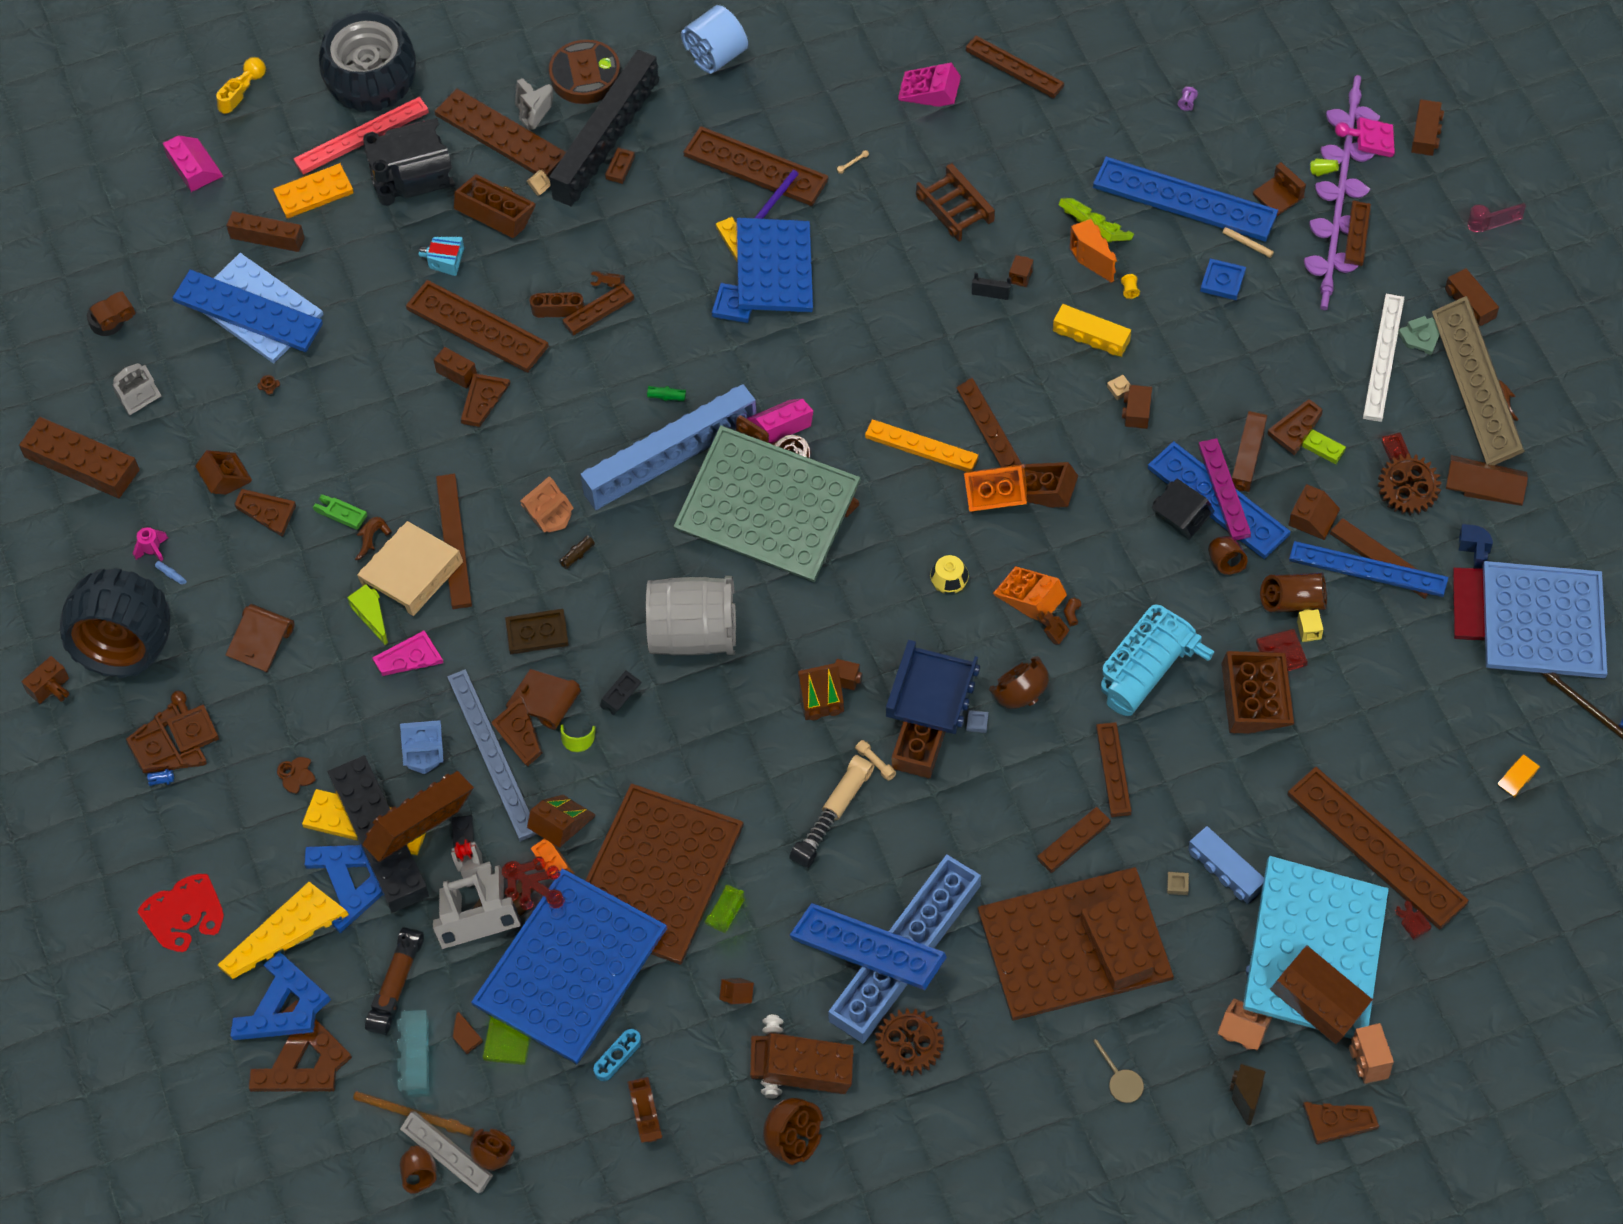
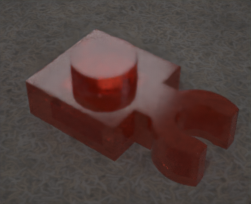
[1396,901,1431,940]

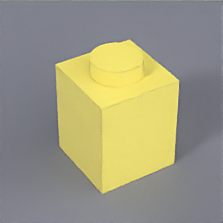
[1297,609,1323,642]

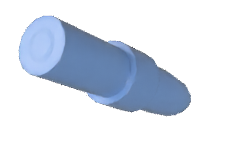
[155,561,187,584]

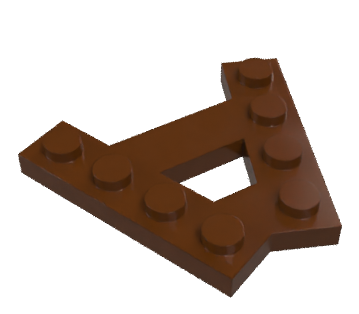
[249,1000,352,1092]

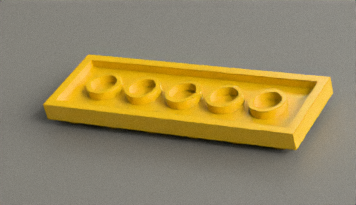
[302,789,426,855]

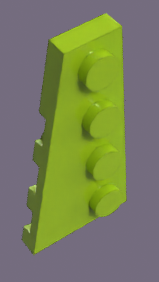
[1058,198,1134,242]

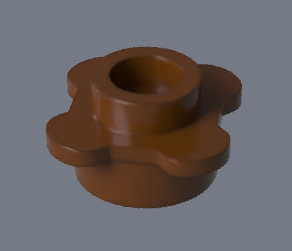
[257,375,280,395]

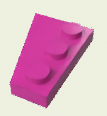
[372,631,444,676]

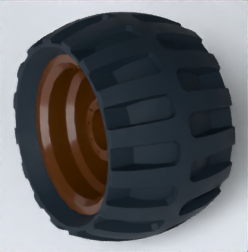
[60,568,171,678]

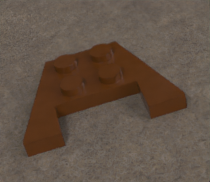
[126,703,207,773]

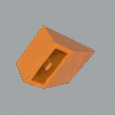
[1070,219,1117,282]
[993,566,1067,620]

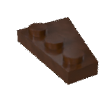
[1268,399,1323,456]

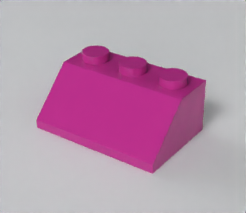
[163,135,223,192]
[746,399,813,444]

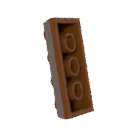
[454,174,536,238]

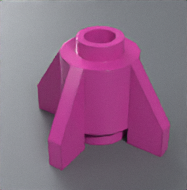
[133,527,168,561]

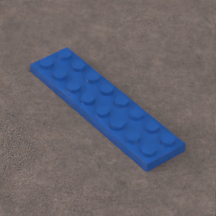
[173,269,323,352]
[1148,441,1291,559]
[790,903,947,990]

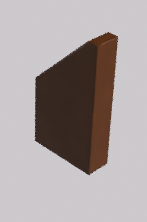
[453,1012,483,1055]

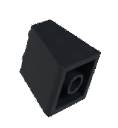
[1152,478,1214,540]

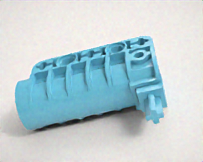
[1101,605,1215,716]

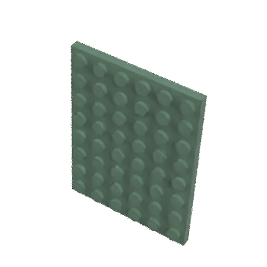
[674,425,861,582]

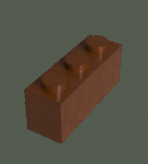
[1411,99,1444,156]
[1445,268,1499,327]

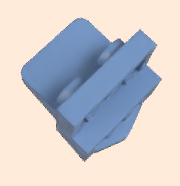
[400,720,443,774]

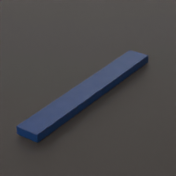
[1289,541,1448,597]

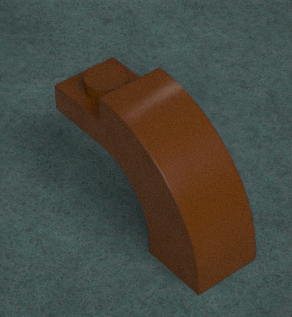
[628,1077,662,1143]

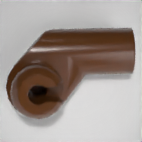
[1064,598,1082,626]

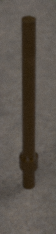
[1540,672,1623,739]

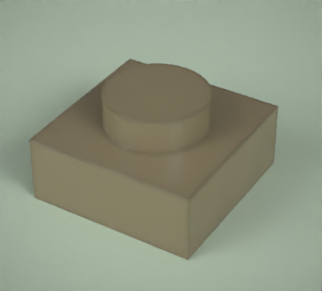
[1167,872,1189,895]

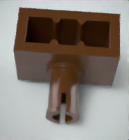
[21,656,69,704]

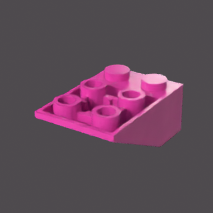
[898,63,961,107]

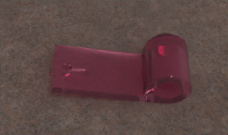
[1467,203,1526,233]

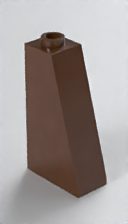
[1232,411,1267,492]

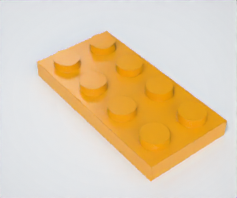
[273,163,354,219]

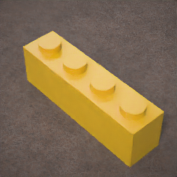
[1053,304,1131,357]

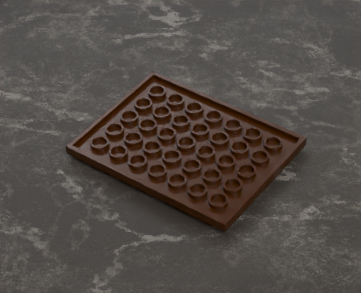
[586,783,744,965]
[977,867,1174,1021]

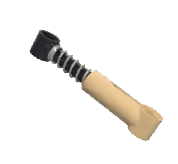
[789,755,874,868]

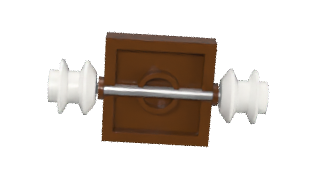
[750,1015,783,1099]

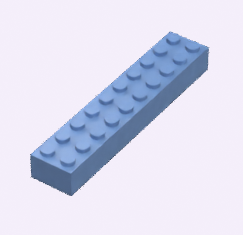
[580,384,757,510]
[828,854,981,1044]

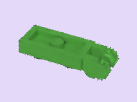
[313,495,368,530]

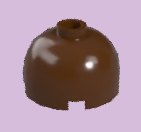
[470,1129,514,1170]

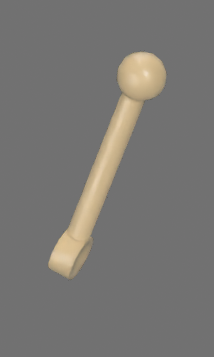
[837,150,869,174]

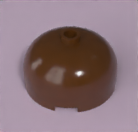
[989,656,1049,709]
[763,1098,823,1165]

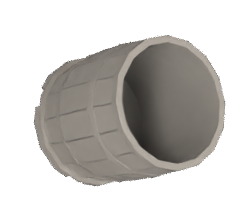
[646,576,736,656]

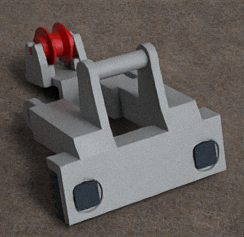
[433,839,521,949]

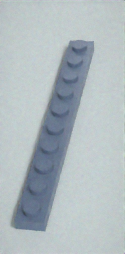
[447,669,537,841]

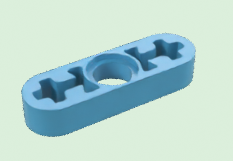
[593,1029,641,1081]

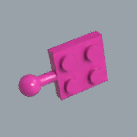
[1335,117,1394,158]

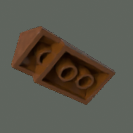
[1446,455,1528,506]

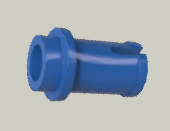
[147,769,174,786]

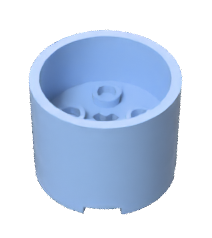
[681,5,748,74]

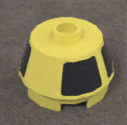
[930,555,969,594]

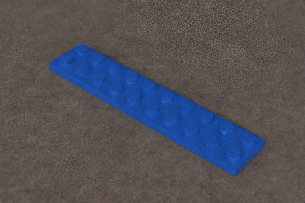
[1093,157,1278,242]

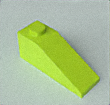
[347,584,388,645]

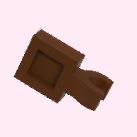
[591,271,625,287]
[1037,611,1070,644]

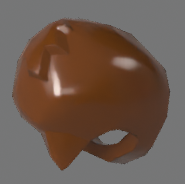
[1208,536,1248,575]
[400,1145,437,1194]

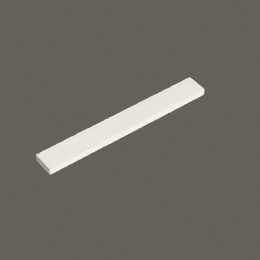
[1363,294,1404,422]

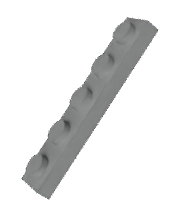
[400,1111,493,1193]

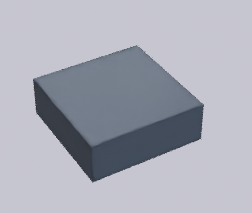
[966,710,988,733]

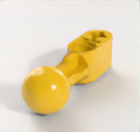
[216,57,266,113]

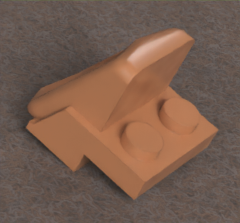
[520,477,574,533]

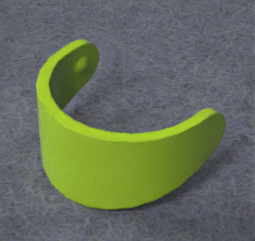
[561,724,596,752]

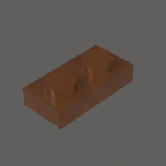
[605,148,635,184]

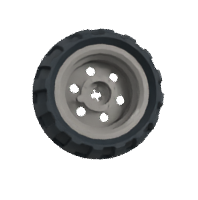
[319,11,416,112]

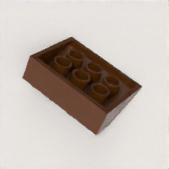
[1221,651,1294,734]
[1270,945,1373,1044]

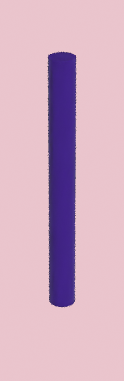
[755,170,799,219]

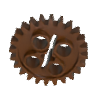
[1377,453,1442,516]
[875,1008,944,1076]

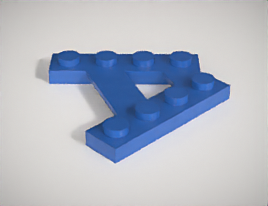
[305,845,383,933]
[231,952,331,1040]

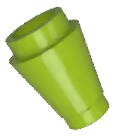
[1311,158,1339,177]

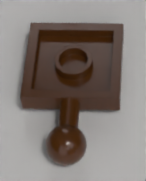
[167,691,219,754]

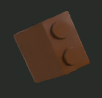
[195,450,252,495]
[1289,484,1340,540]

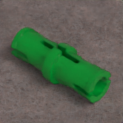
[647,386,686,402]

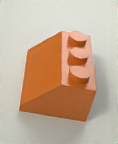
[964,464,1027,512]

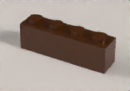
[226,211,305,252]

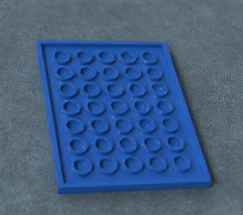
[471,868,667,1065]

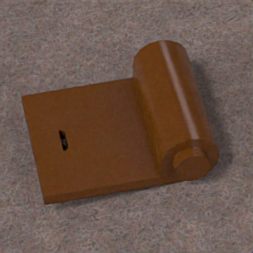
[226,604,294,672]
[506,669,581,730]

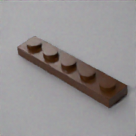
[1096,722,1131,817]

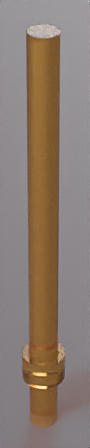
[353,1091,474,1136]

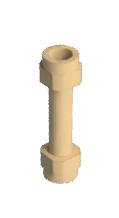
[855,740,896,781]

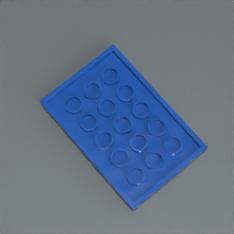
[736,218,813,312]

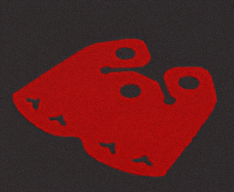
[137,874,224,952]

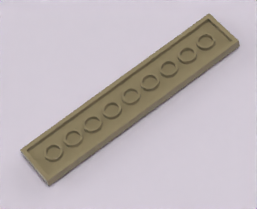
[1432,296,1525,465]

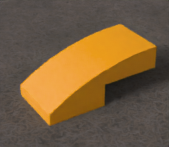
[1498,754,1540,798]

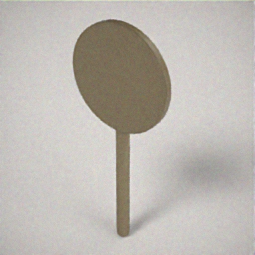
[1094,1039,1144,1103]

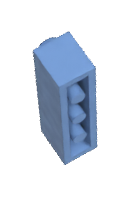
[1188,826,1264,904]

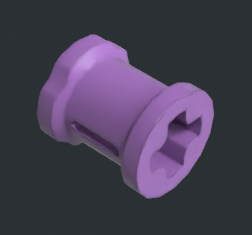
[1178,87,1198,111]

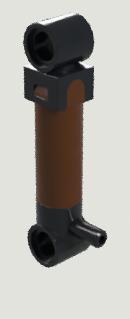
[365,927,424,1035]

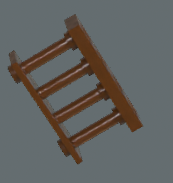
[916,163,995,242]

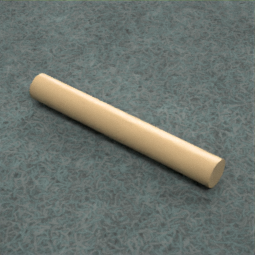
[1223,227,1274,258]

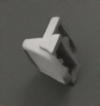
[515,78,553,131]
[112,363,161,415]

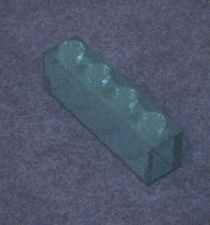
[397,1010,430,1098]

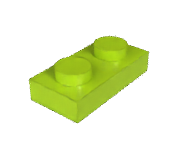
[1302,429,1346,464]

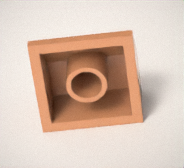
[1218,998,1272,1050]

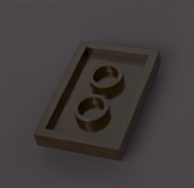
[505,609,569,655]

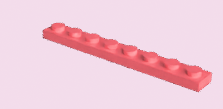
[293,97,429,175]

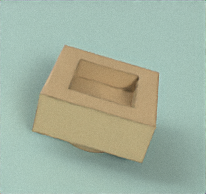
[527,170,551,196]
[1107,375,1131,400]

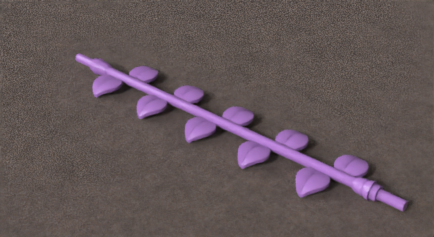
[1304,75,1380,310]

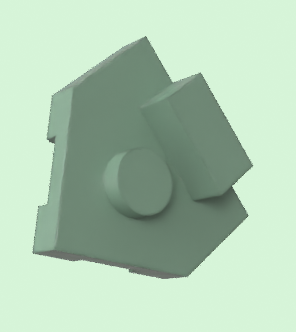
[1398,316,1440,355]

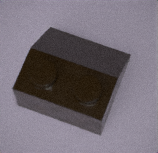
[1229,1064,1266,1126]

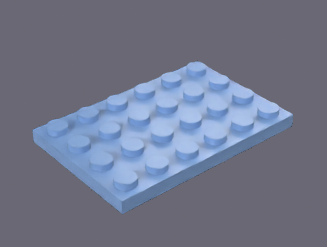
[203,253,323,364]

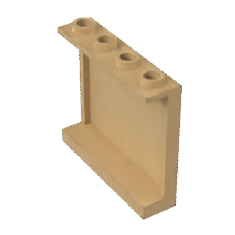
[357,521,463,616]

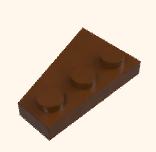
[461,373,510,427]
[235,489,296,537]
[491,696,543,766]
[1303,1102,1379,1144]

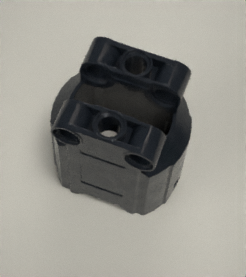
[363,118,455,206]

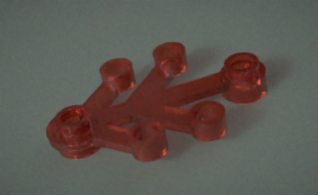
[502,856,565,910]

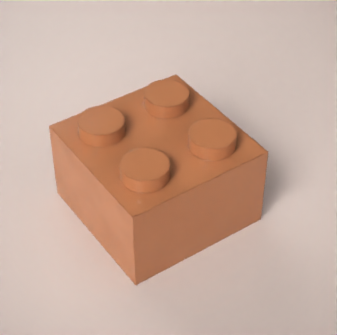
[1349,1023,1394,1084]

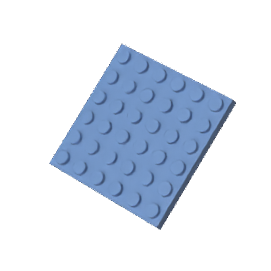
[1483,561,1607,678]

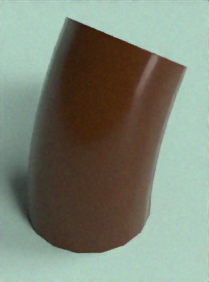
[1260,572,1327,612]

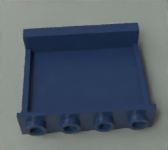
[886,640,980,734]

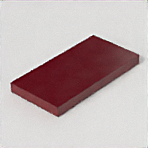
[1453,567,1485,640]

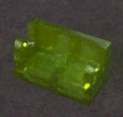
[705,885,745,933]

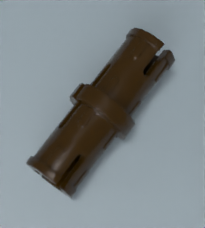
[559,535,595,569]

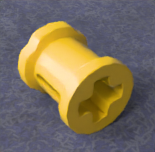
[1121,274,1140,299]

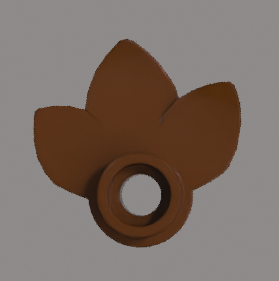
[277,757,315,794]

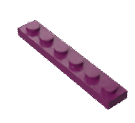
[1198,438,1251,540]

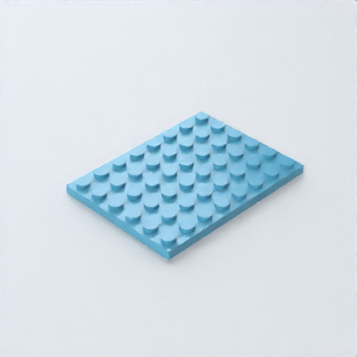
[1243,856,1389,1039]

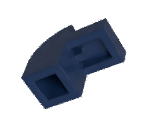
[1458,524,1493,569]

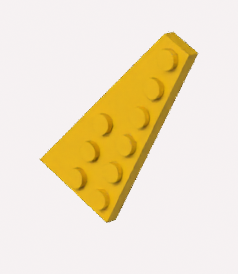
[218,882,349,979]

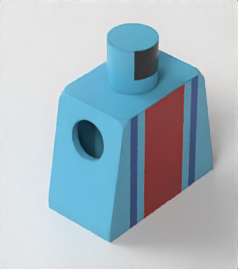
[419,237,464,276]

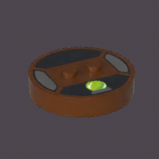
[549,40,621,104]

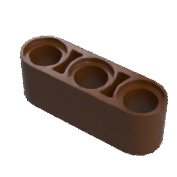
[529,292,584,318]

